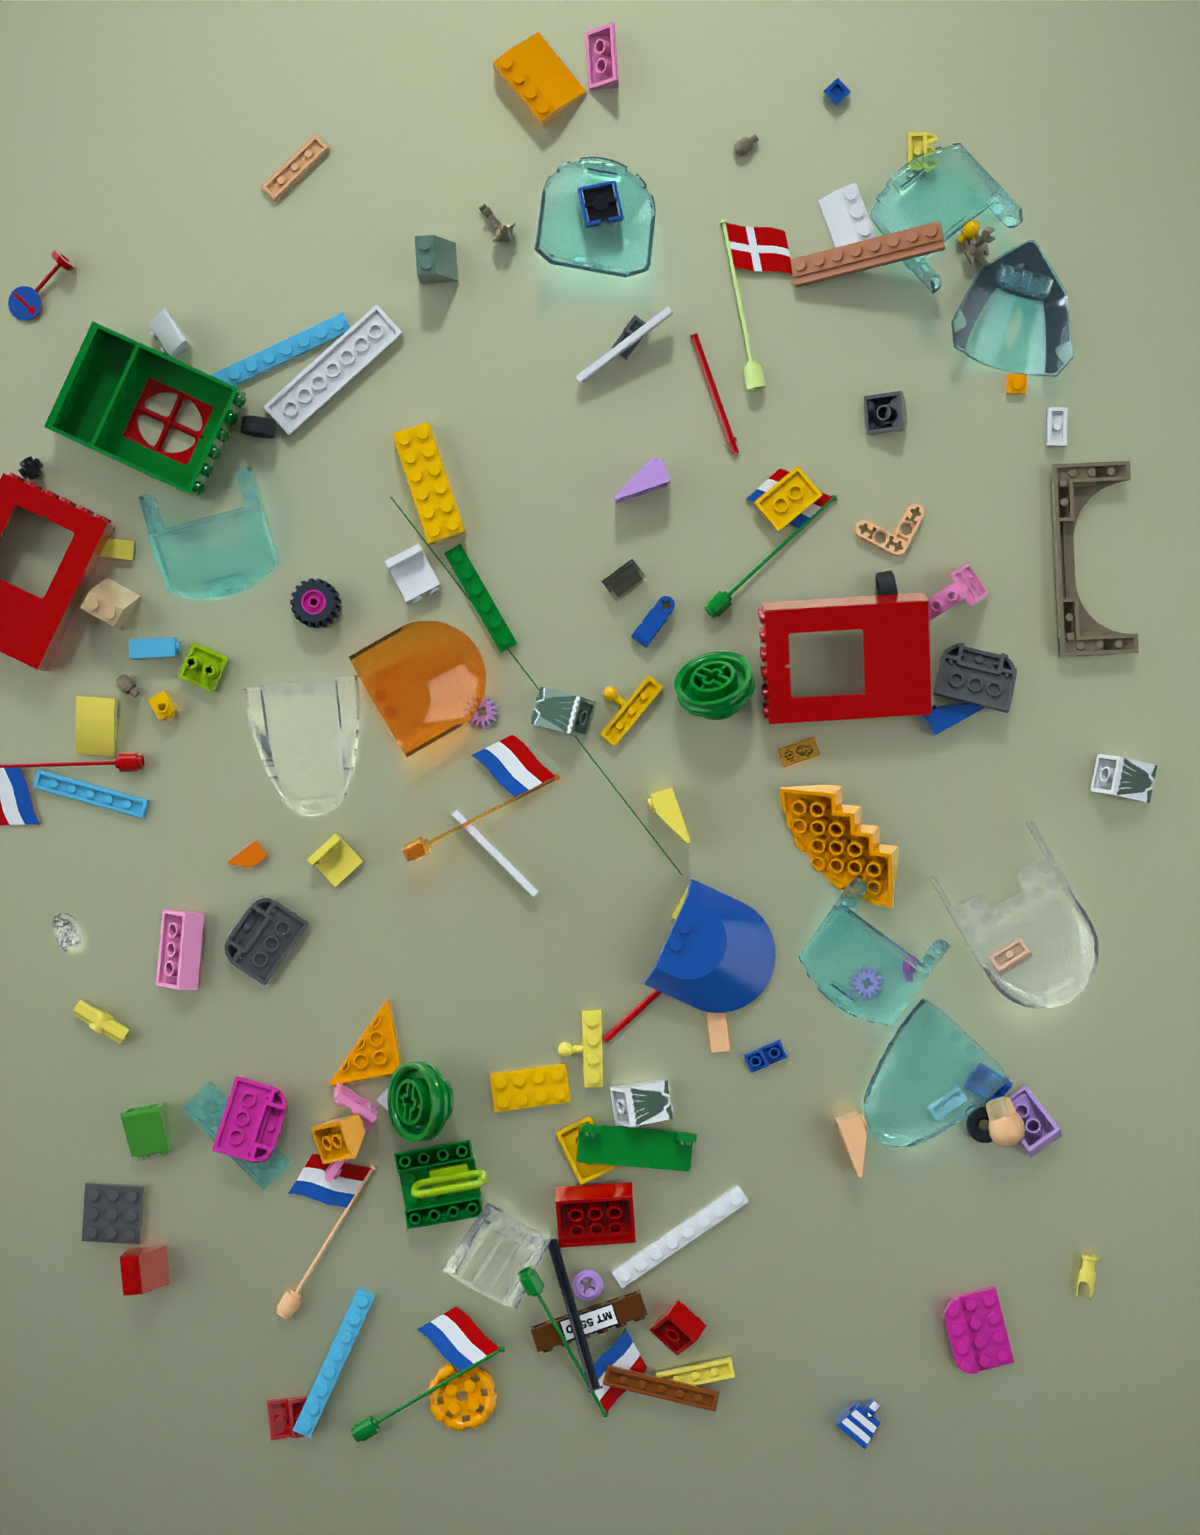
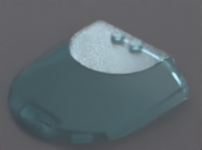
[534,157,656,278]

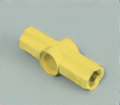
[72,999,130,1044]

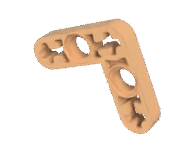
[855,504,924,556]

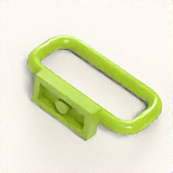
[411,1162,488,1198]

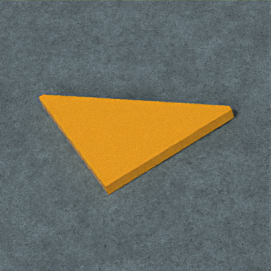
[329,1000,401,1086]

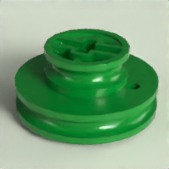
[674,651,755,720]
[387,1061,454,1142]

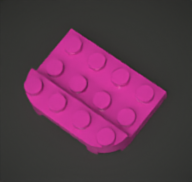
[212,1076,288,1163]
[943,1286,1014,1374]

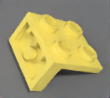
[307,833,363,887]

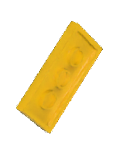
[490,1063,571,1112]

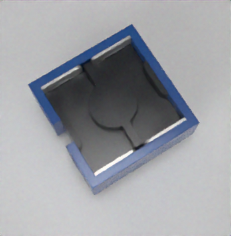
[577,180,624,229]

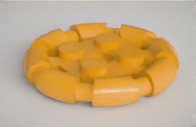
[428,1364,497,1431]

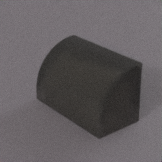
[601,559,647,603]

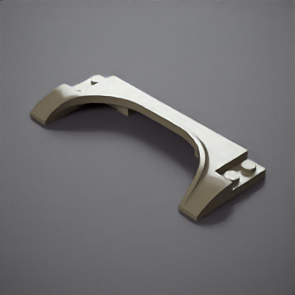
[1051,461,1139,657]

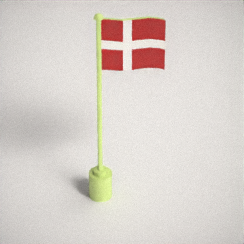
[720,219,793,391]

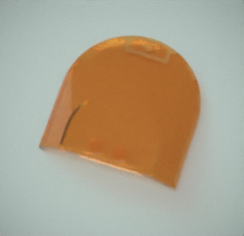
[348,621,486,757]

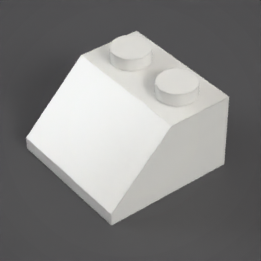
[149,308,192,358]

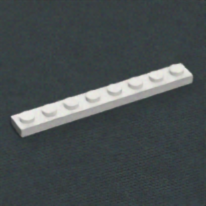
[611,1185,749,1288]

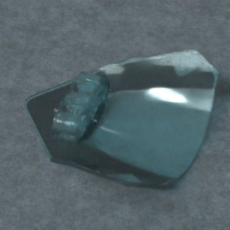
[951,240,1074,377]

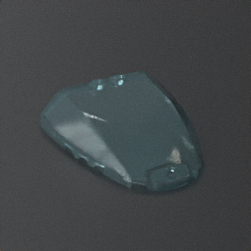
[863,998,1010,1147]

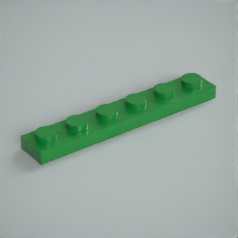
[444,544,517,653]

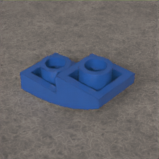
[744,1039,788,1073]

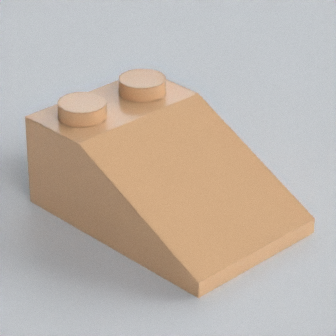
[835,1111,868,1178]

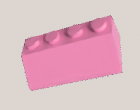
[156,909,204,990]

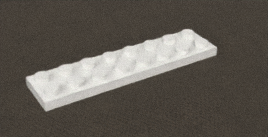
[263,304,403,436]

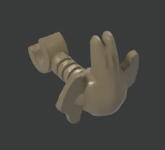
[479,203,516,242]
[964,226,995,268]

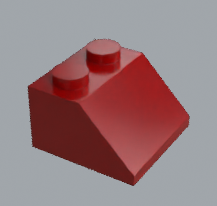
[649,1300,707,1355]

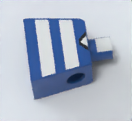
[835,1399,881,1449]

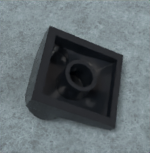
[864,391,907,435]

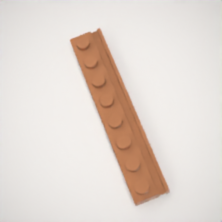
[790,221,946,288]

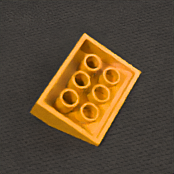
[493,32,586,127]

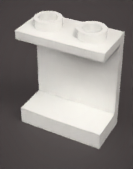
[384,544,441,604]

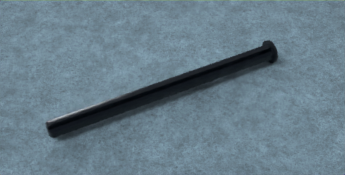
[547,1239,603,1392]

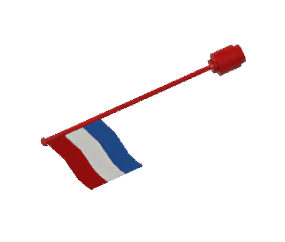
[0,752,145,825]

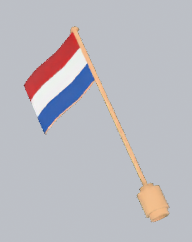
[276,1154,376,1320]

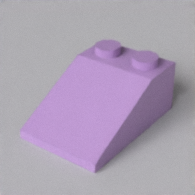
[614,458,670,504]
[1009,1085,1062,1158]

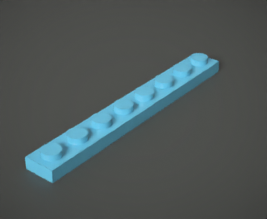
[211,313,350,386]
[293,1287,375,1438]

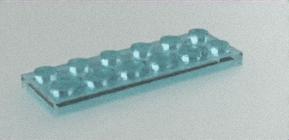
[183,1081,291,1190]

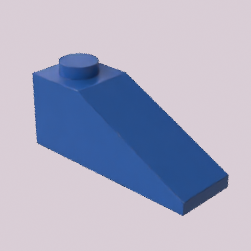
[922,704,984,736]

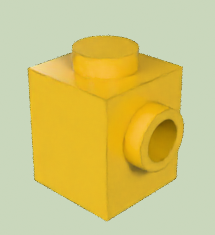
[148,690,179,722]

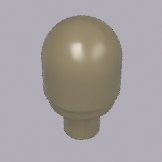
[734,134,759,156]
[116,675,140,698]

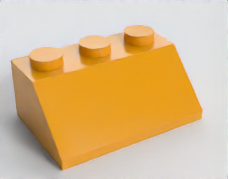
[311,1114,365,1164]

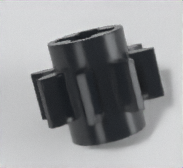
[18,456,43,480]

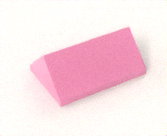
[585,23,619,90]

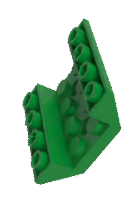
[394,1139,484,1230]

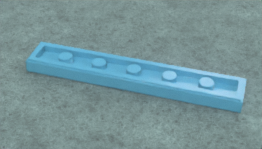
[33,769,149,819]

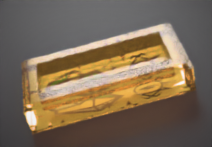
[777,737,820,767]

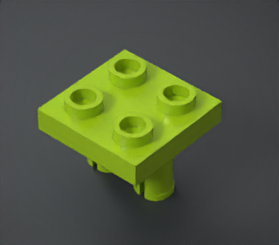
[178,642,229,693]

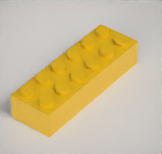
[392,422,466,545]

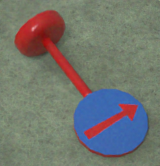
[8,249,75,321]

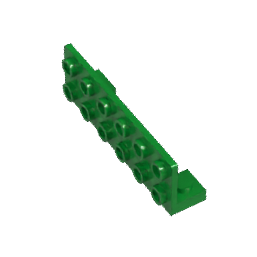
[576,1123,697,1172]

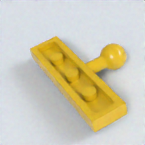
[600,675,663,746]

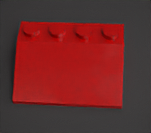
[555,1182,636,1248]

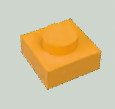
[1006,374,1027,395]

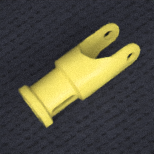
[1076,1253,1099,1300]

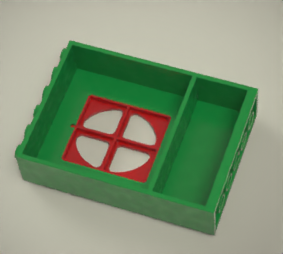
[44,321,246,499]

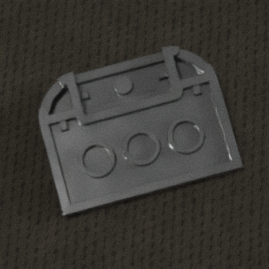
[933,643,1017,713]
[225,896,309,986]

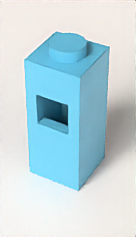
[128,637,181,660]

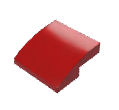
[266,1397,307,1441]

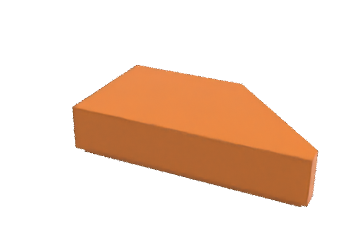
[228,840,268,867]

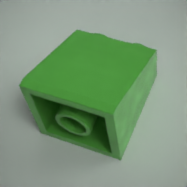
[120,1102,173,1159]

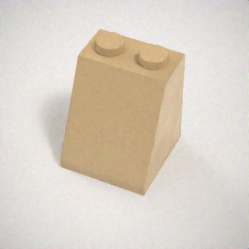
[80,578,141,630]

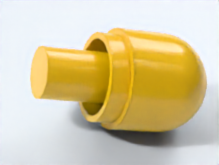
[956,220,981,245]

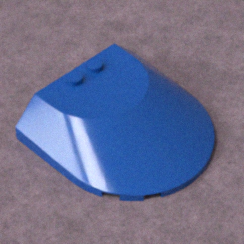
[643,879,775,1013]

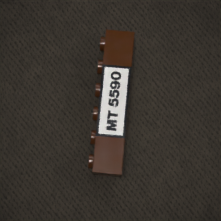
[531,1289,648,1353]

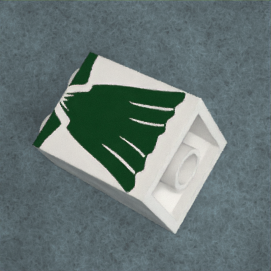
[1090,754,1157,803]
[610,1080,673,1127]

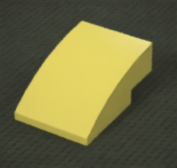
[75,696,118,756]

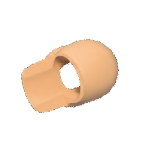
[986,1096,1025,1147]

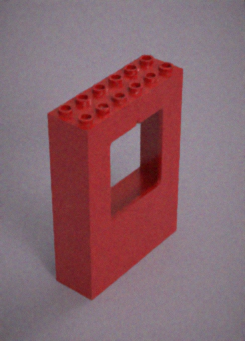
[0,472,115,671]
[758,593,932,724]

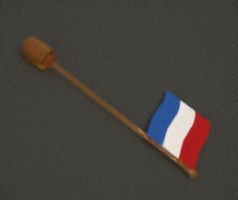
[401,735,560,862]

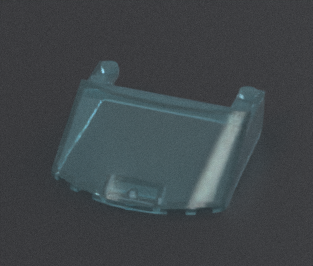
[870,143,1023,294]
[139,466,280,599]
[798,876,951,1026]

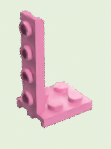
[928,562,989,621]
[325,1082,378,1183]

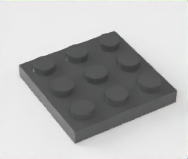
[82,1182,144,1244]

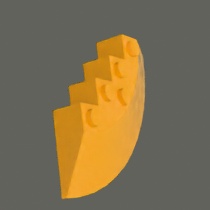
[780,785,899,908]

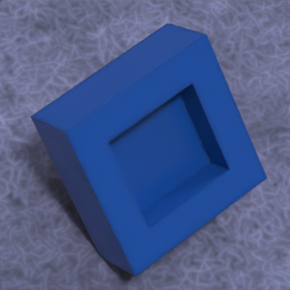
[823,78,851,106]

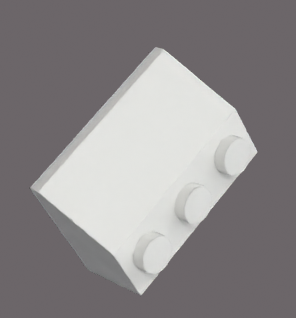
[818,183,876,248]

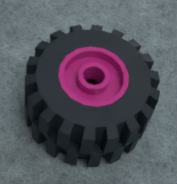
[290,578,342,629]

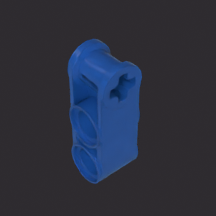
[631,596,675,648]

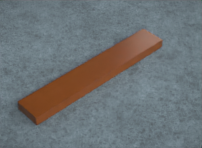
[603,1364,720,1411]

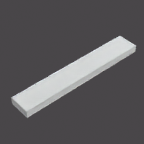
[576,307,674,382]
[452,810,539,896]

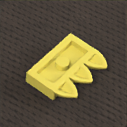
[907,132,938,172]

